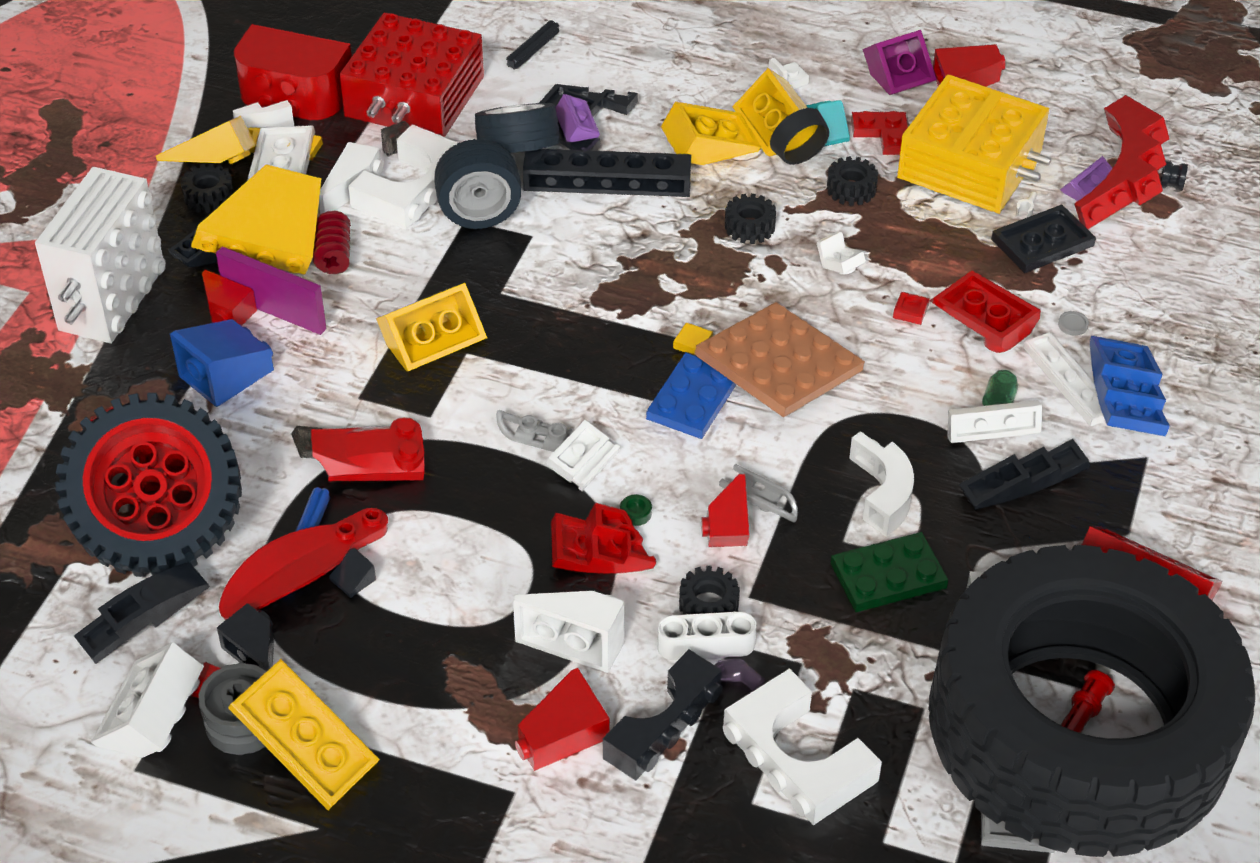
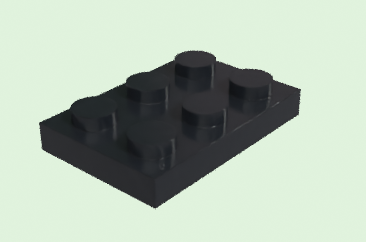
[991,204,1096,274]

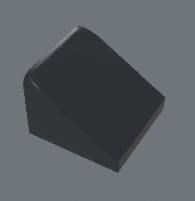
[329,548,376,598]

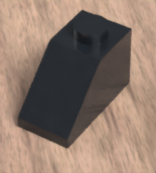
[217,603,274,671]

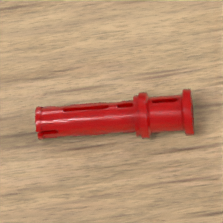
[1061,670,1115,733]

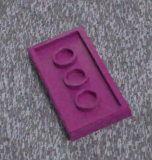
[216,247,327,335]

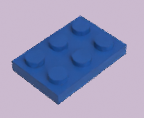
[646,352,737,439]

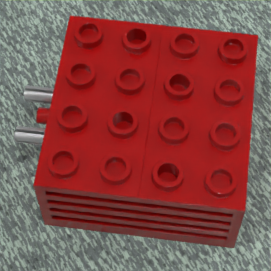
[340,12,484,137]

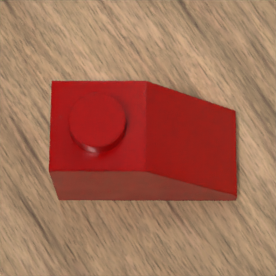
[202,270,257,326]
[701,474,749,547]

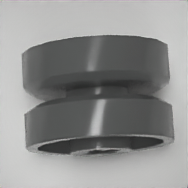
[199,663,267,755]

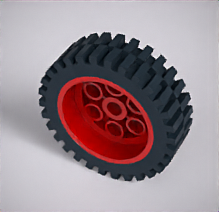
[55,393,242,577]

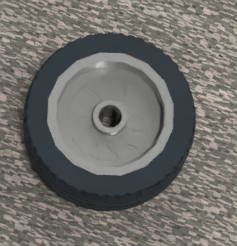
[434,139,521,229]

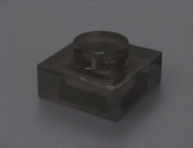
[381,120,410,156]
[291,426,323,459]

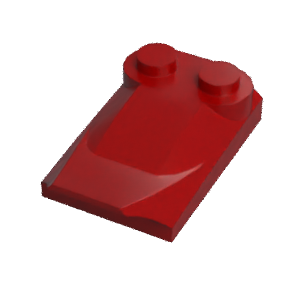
[929,270,1041,353]
[310,417,424,481]

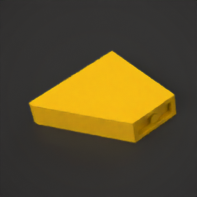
[191,164,321,275]

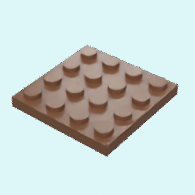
[694,302,865,418]

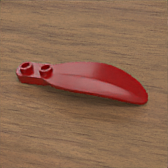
[219,508,388,620]

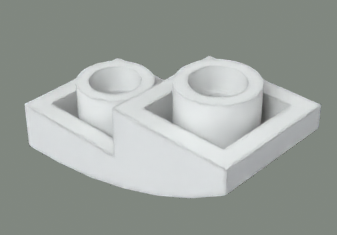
[233,100,294,128]

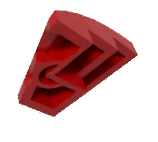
[551,503,656,574]

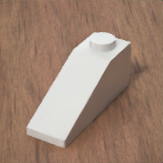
[319,142,384,214]

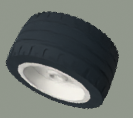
[475,103,559,153]

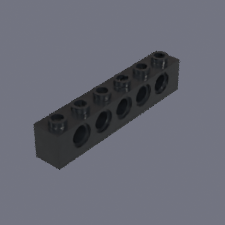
[523,149,691,197]

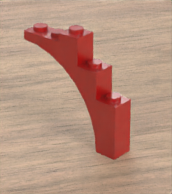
[1074,95,1170,229]

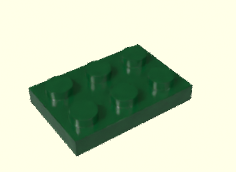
[830,532,948,612]

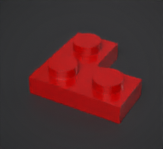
[851,111,908,155]

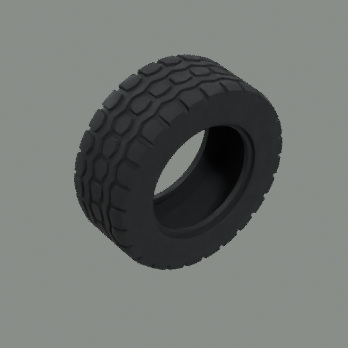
[928,545,1256,857]

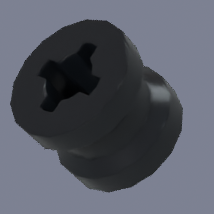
[1160,160,1188,191]

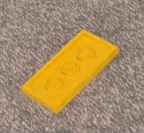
[228,659,380,810]

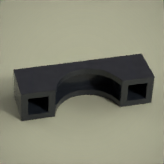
[603,649,723,781]

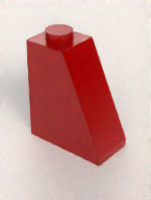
[933,44,1005,87]
[515,668,610,771]

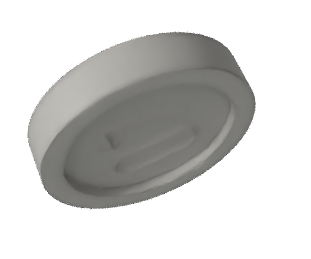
[1058,311,1089,336]

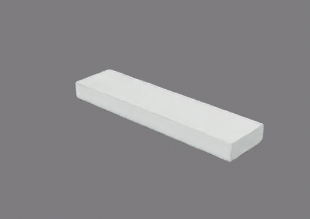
[1023,332,1105,427]

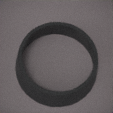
[770,108,829,165]

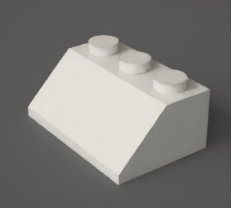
[91,642,204,758]

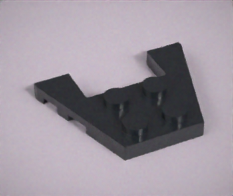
[539,84,638,151]

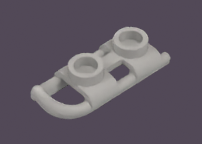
[496,410,573,452]
[719,464,798,522]

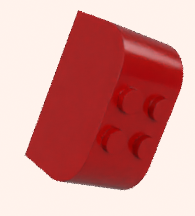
[234,24,352,120]

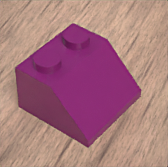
[862,30,937,95]

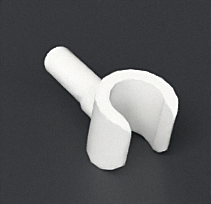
[1016,192,1037,217]

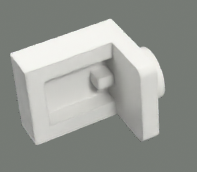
[817,231,866,274]

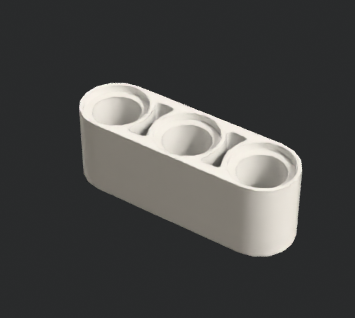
[658,612,757,660]

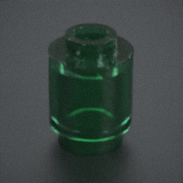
[982,370,1019,406]

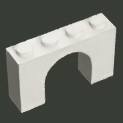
[348,124,458,230]
[723,668,882,825]

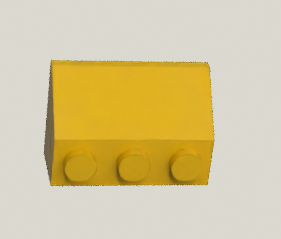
[732,68,818,156]
[376,283,487,371]

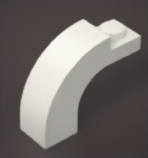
[849,431,914,537]

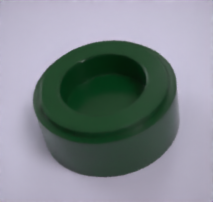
[620,494,652,526]

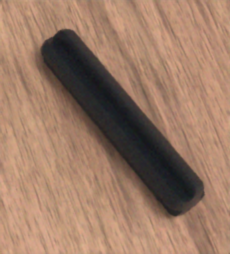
[506,20,560,70]

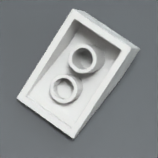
[513,591,624,673]

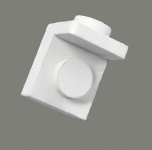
[769,58,809,89]

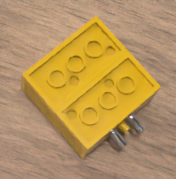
[897,74,1051,214]

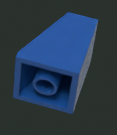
[170,319,274,407]

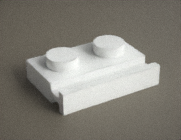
[546,420,621,491]

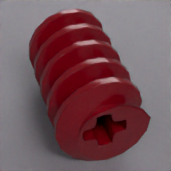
[313,211,351,274]

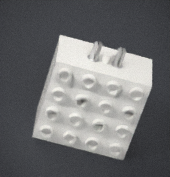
[35,167,166,344]

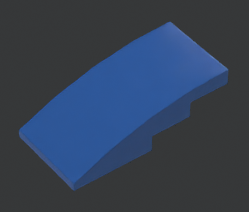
[1090,335,1170,436]

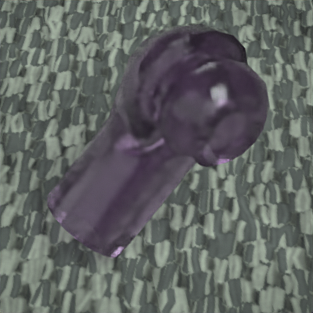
[715,659,765,691]

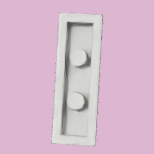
[948,400,1042,443]

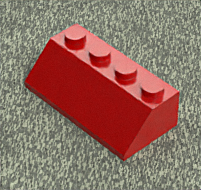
[1082,526,1223,600]

